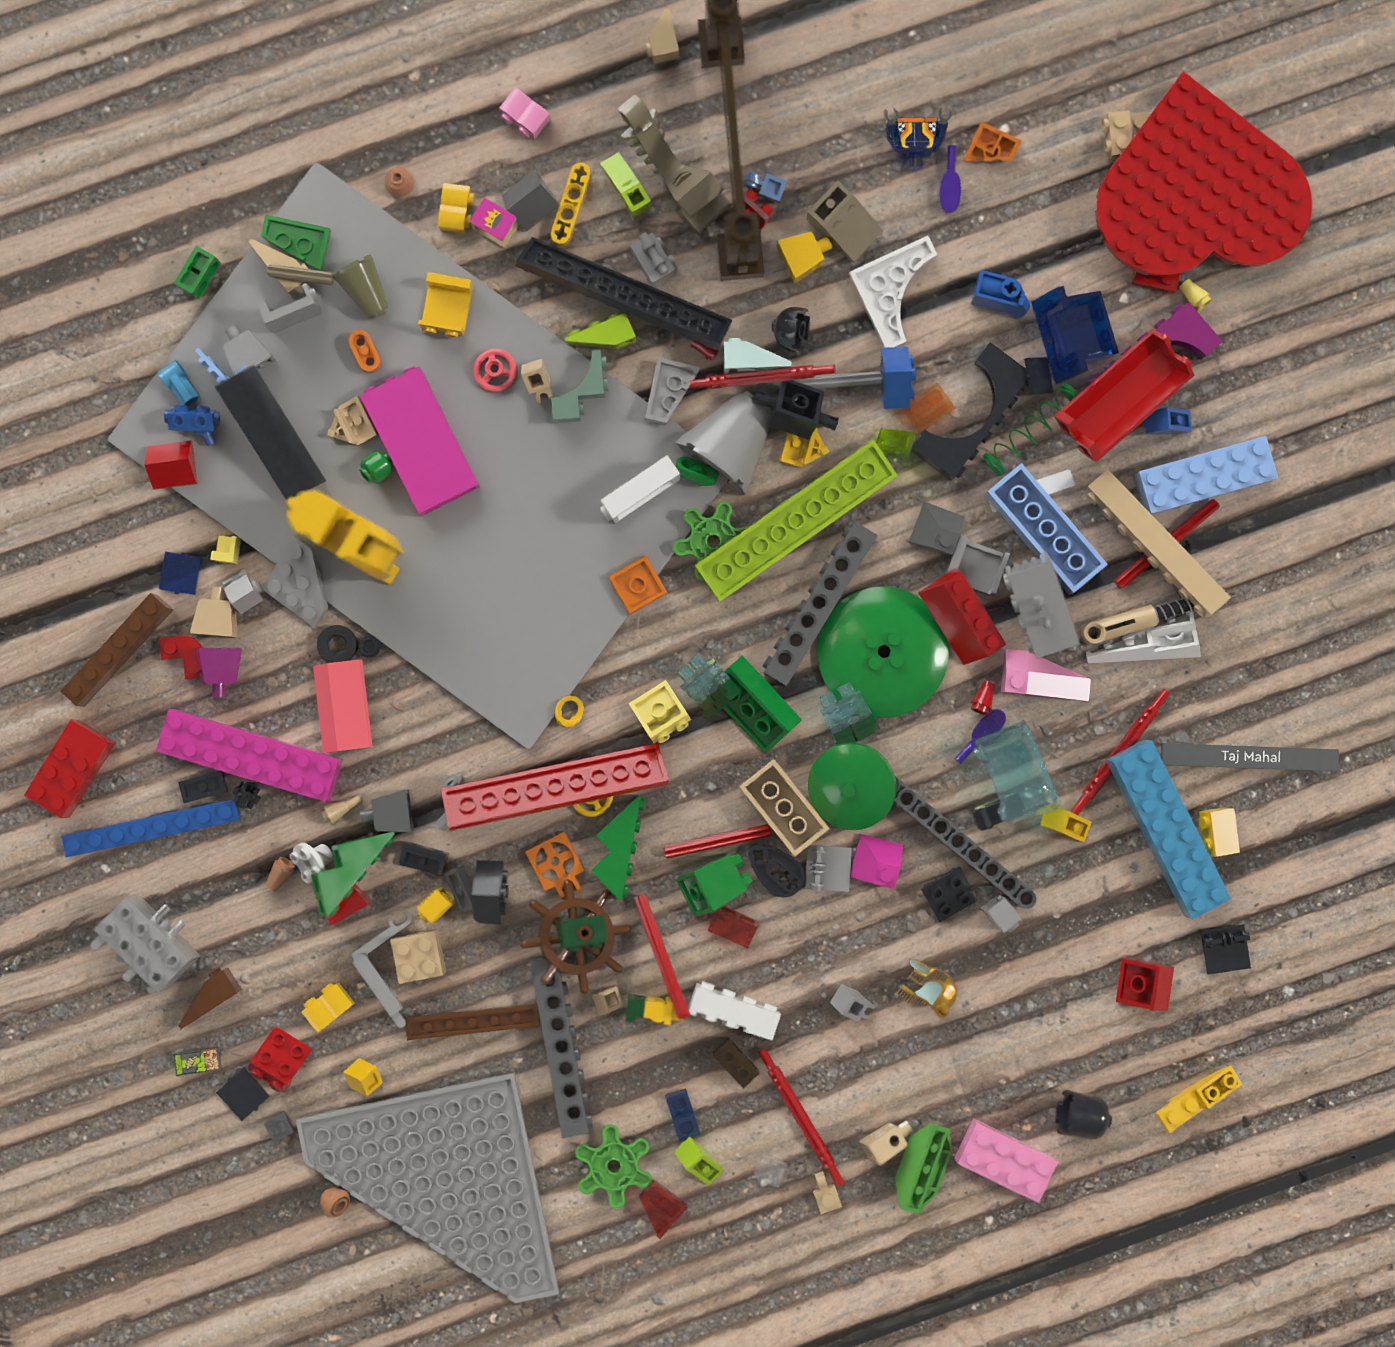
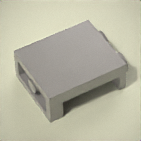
[257,283,323,333]
[944,536,1011,596]

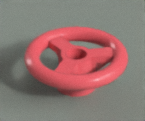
[473,349,517,392]

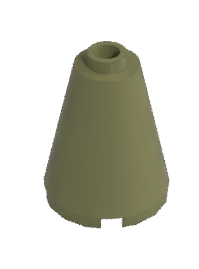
[333,254,388,319]

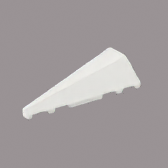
[1086,611,1201,663]

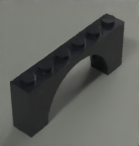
[909,342,1029,481]

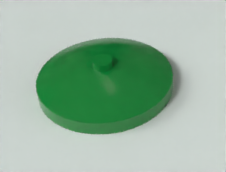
[808,742,897,830]

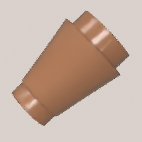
[265,857,295,891]

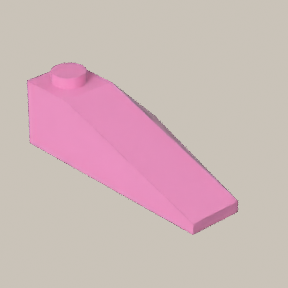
[1001,649,1090,701]

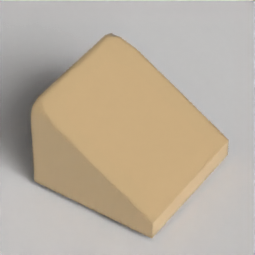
[592,985,624,1015]

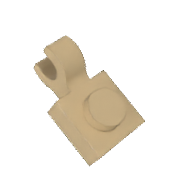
[813,1171,842,1214]

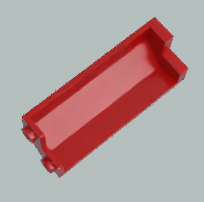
[1054,329,1195,463]

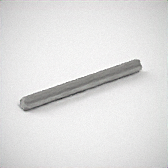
[752,371,882,393]

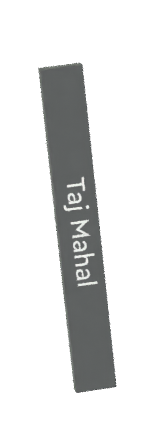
[1161,743,1339,771]

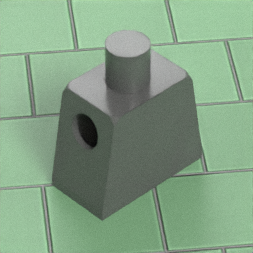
[360,789,414,832]

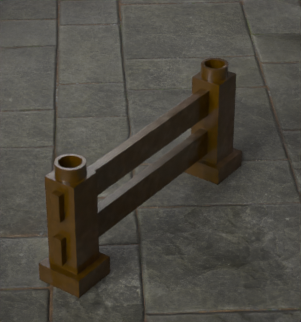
[698,0,764,281]

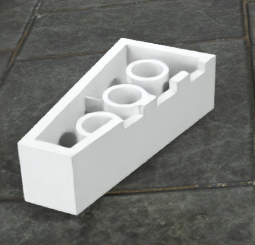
[688,981,781,1040]

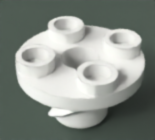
[290,843,333,884]

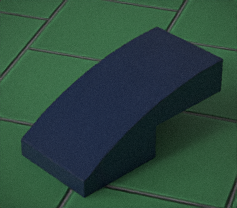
[665,1088,701,1142]

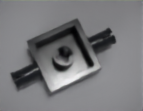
[752,380,839,440]

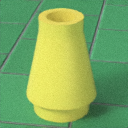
[1179,279,1212,312]

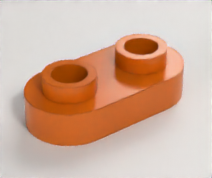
[349,330,381,373]

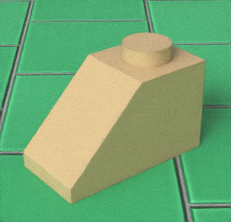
[646,9,679,64]

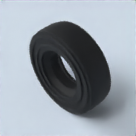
[317,625,357,663]

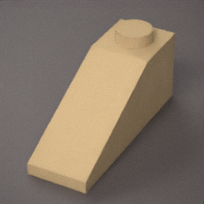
[248,239,312,298]

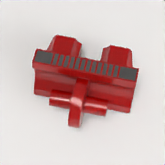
[744,189,773,231]

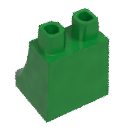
[677,854,753,917]

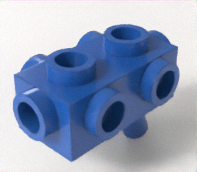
[164,405,220,446]

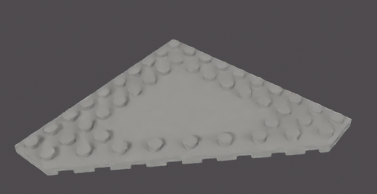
[296,1072,560,1303]

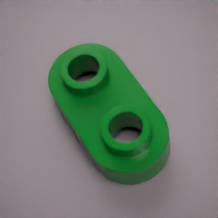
[675,457,719,486]

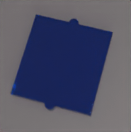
[159,552,202,595]

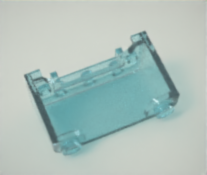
[974,720,1063,824]

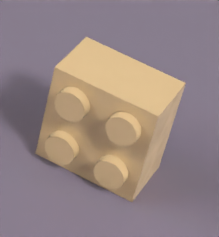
[391,929,446,984]

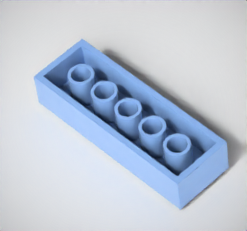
[1133,436,1278,515]
[984,463,1108,595]

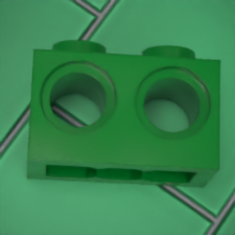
[174,246,221,300]

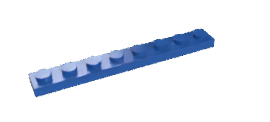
[61,799,241,858]

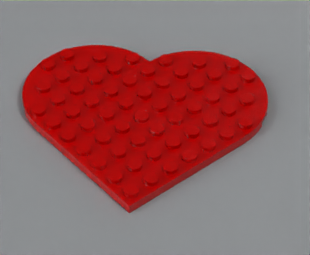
[1095,71,1312,277]

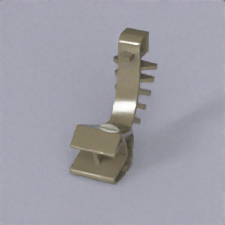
[618,94,732,234]

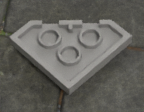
[262,535,328,627]

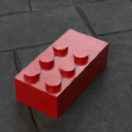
[24,719,116,818]

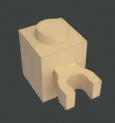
[521,358,553,404]

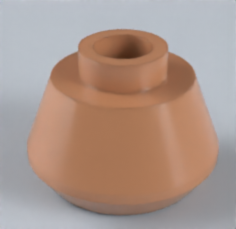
[384,167,414,197]
[320,1188,350,1218]

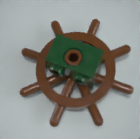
[520,879,631,994]

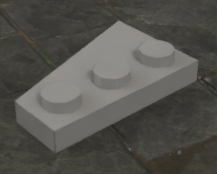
[644,358,700,426]

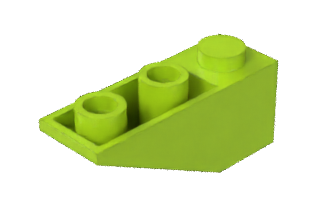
[600,152,652,219]
[565,312,636,350]

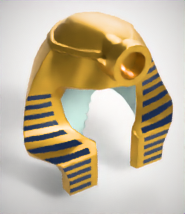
[897,959,957,1018]

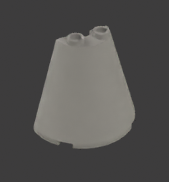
[674,391,771,496]

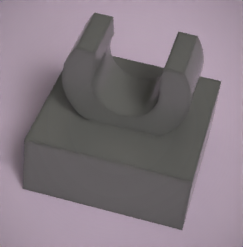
[263,1111,295,1143]

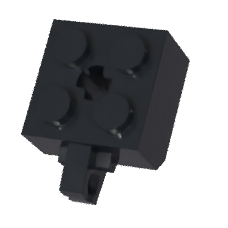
[472,860,509,924]

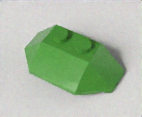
[895,1123,953,1214]

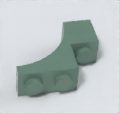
[551,350,609,424]

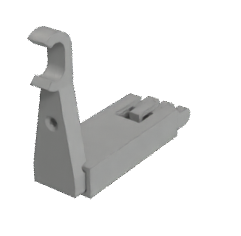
[351,909,412,1028]

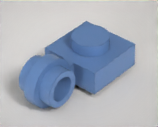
[743,172,787,203]

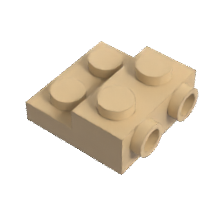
[1102,110,1150,161]

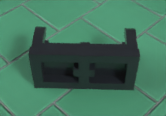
[399,841,449,876]

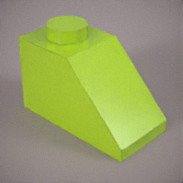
[674,1137,724,1186]

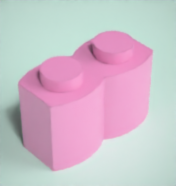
[499,88,551,139]

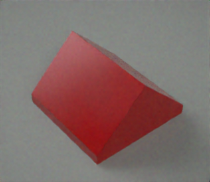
[144,440,198,490]

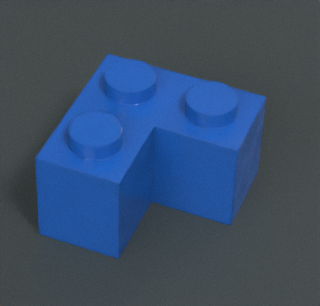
[881,347,916,409]

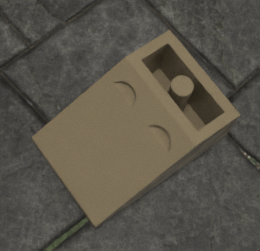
[806,180,883,263]

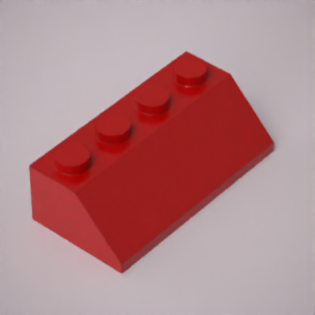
[918,568,1007,665]

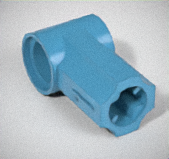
[158,360,200,406]

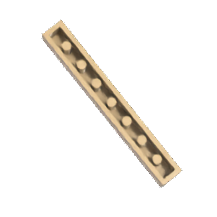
[1086,469,1231,619]

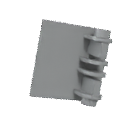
[805,845,852,892]

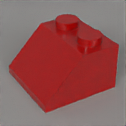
[1116,958,1174,1011]

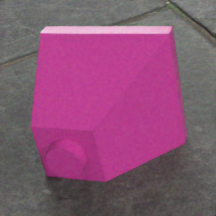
[850,834,903,889]

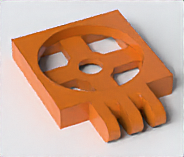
[525,831,585,900]

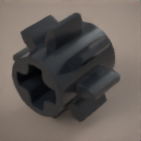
[232,781,261,809]

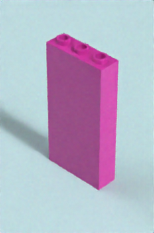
[360,366,480,516]

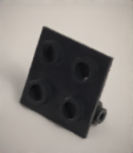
[921,866,978,922]
[1200,924,1251,975]

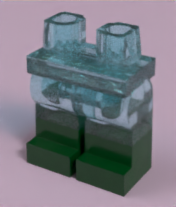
[677,653,741,721]
[819,682,880,745]

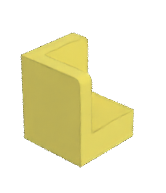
[210,536,241,565]

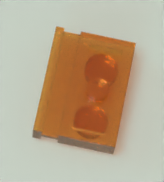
[902,382,956,434]

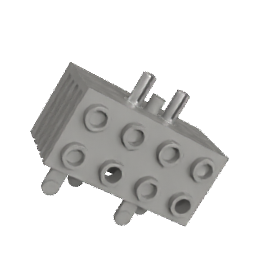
[1003,552,1079,659]
[91,894,201,993]

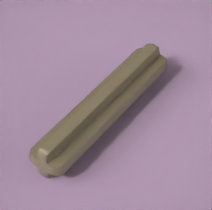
[267,264,334,285]

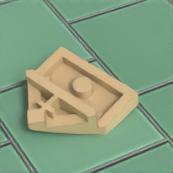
[327,396,380,445]

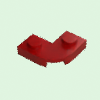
[159,636,204,680]

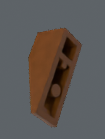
[178,967,242,1029]

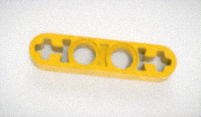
[551,163,591,246]

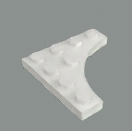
[849,236,937,348]

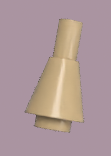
[321,795,362,824]

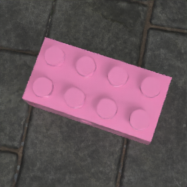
[954,1118,1058,1203]

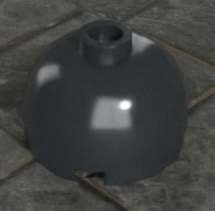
[771,307,810,352]

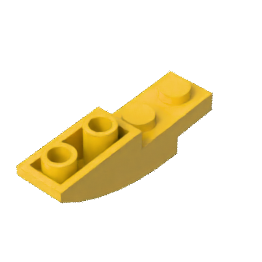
[1155,1065,1243,1133]

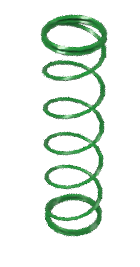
[983,383,1079,476]

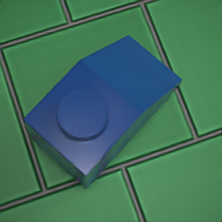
[1144,407,1192,435]

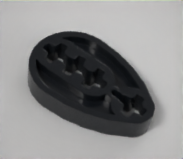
[748,844,805,898]

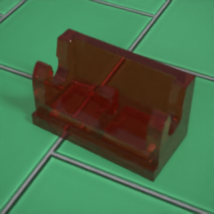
[707,905,759,949]

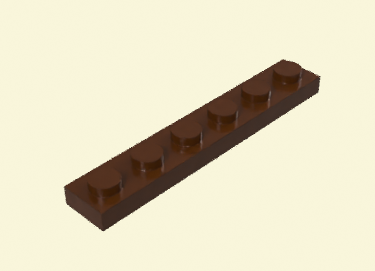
[405,1003,540,1041]

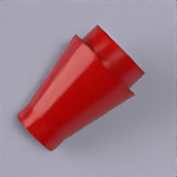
[971,681,996,715]

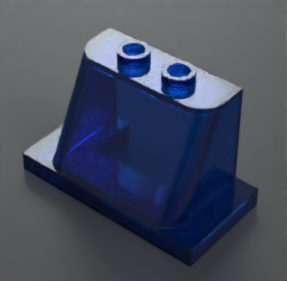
[1031,286,1119,385]

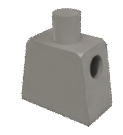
[223,325,276,374]

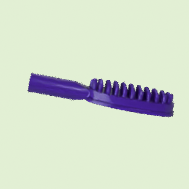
[939,145,961,213]
[954,709,1006,764]

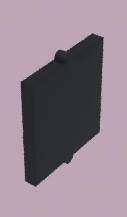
[1024,357,1054,395]
[216,1067,270,1121]

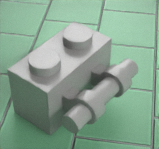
[630,232,676,287]

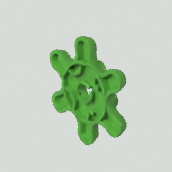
[673,502,748,581]
[575,1124,653,1209]

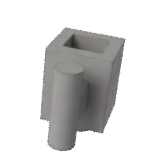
[222,568,263,614]

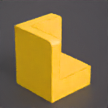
[343,1058,383,1097]

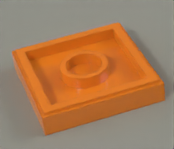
[608,555,668,615]

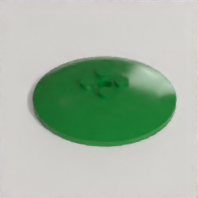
[817,587,949,718]

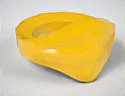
[554,695,584,728]

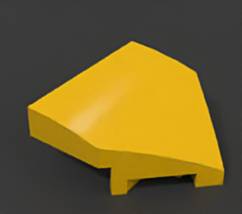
[779,427,829,468]

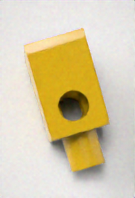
[777,232,832,283]

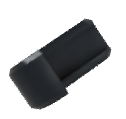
[972,793,1025,831]

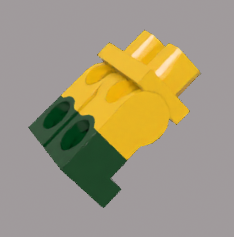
[626,994,684,1025]

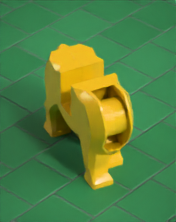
[286,489,405,585]

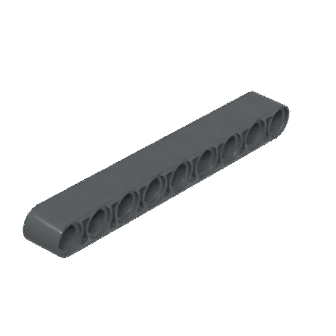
[894,776,1037,909]

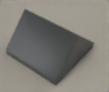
[502,169,561,232]

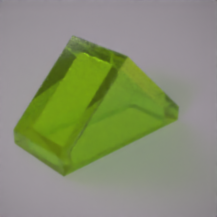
[876,428,916,459]

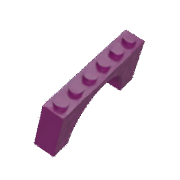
[1087,302,1223,385]

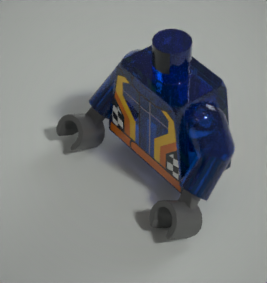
[883,107,952,170]

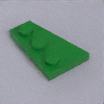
[261,215,331,271]

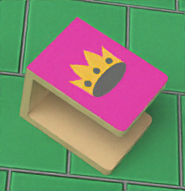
[469,197,519,248]

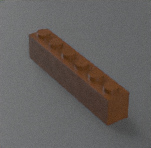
[60,593,174,707]

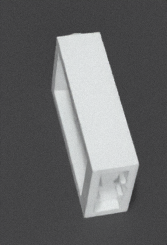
[600,455,680,524]

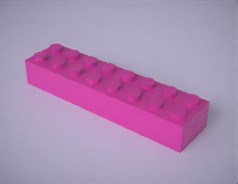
[156,709,343,802]

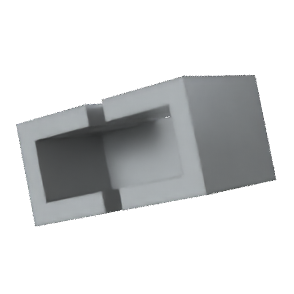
[981,895,1021,933]

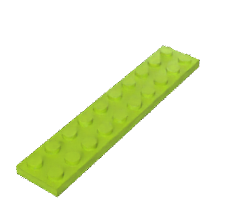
[694,440,898,602]

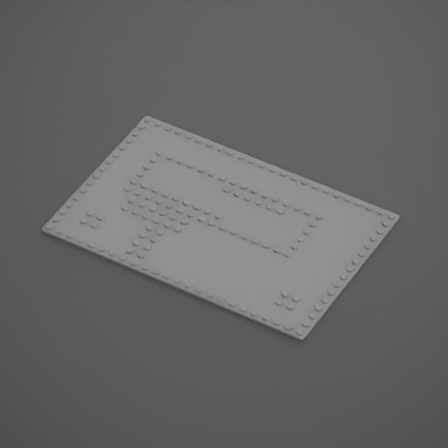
[108,163,729,748]

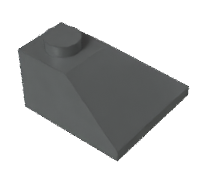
[909,501,965,558]

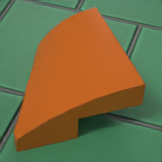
[963,122,1022,162]

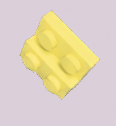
[629,680,691,743]

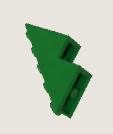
[592,795,645,901]
[311,832,395,917]

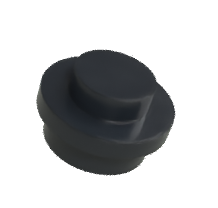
[359,636,381,658]

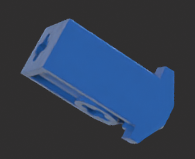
[971,270,1030,319]

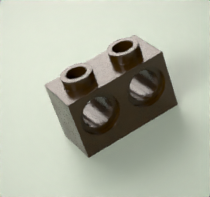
[713,1037,760,1089]

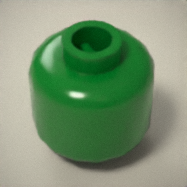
[359,451,393,484]

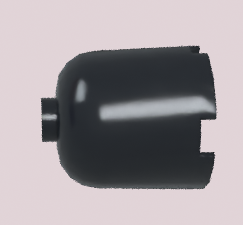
[1055,1089,1112,1140]

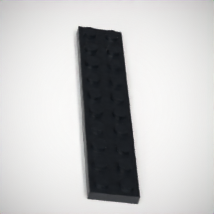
[515,237,733,351]

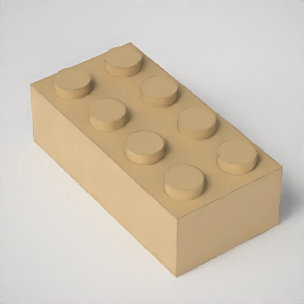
[739,759,829,856]

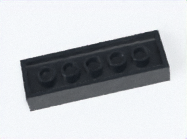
[215,364,326,500]

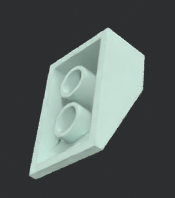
[723,338,792,374]

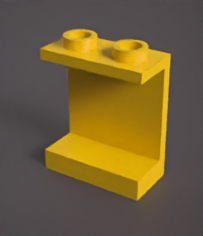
[418,272,473,338]

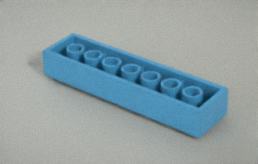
[1106,740,1231,920]

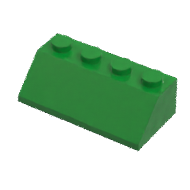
[706,655,802,754]

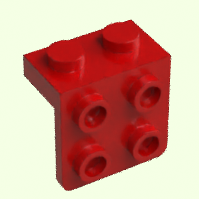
[248,1027,311,1093]

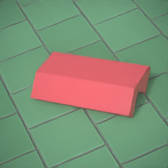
[313,659,373,753]

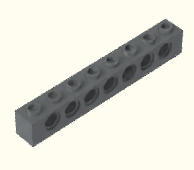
[762,522,878,687]
[530,957,593,1139]

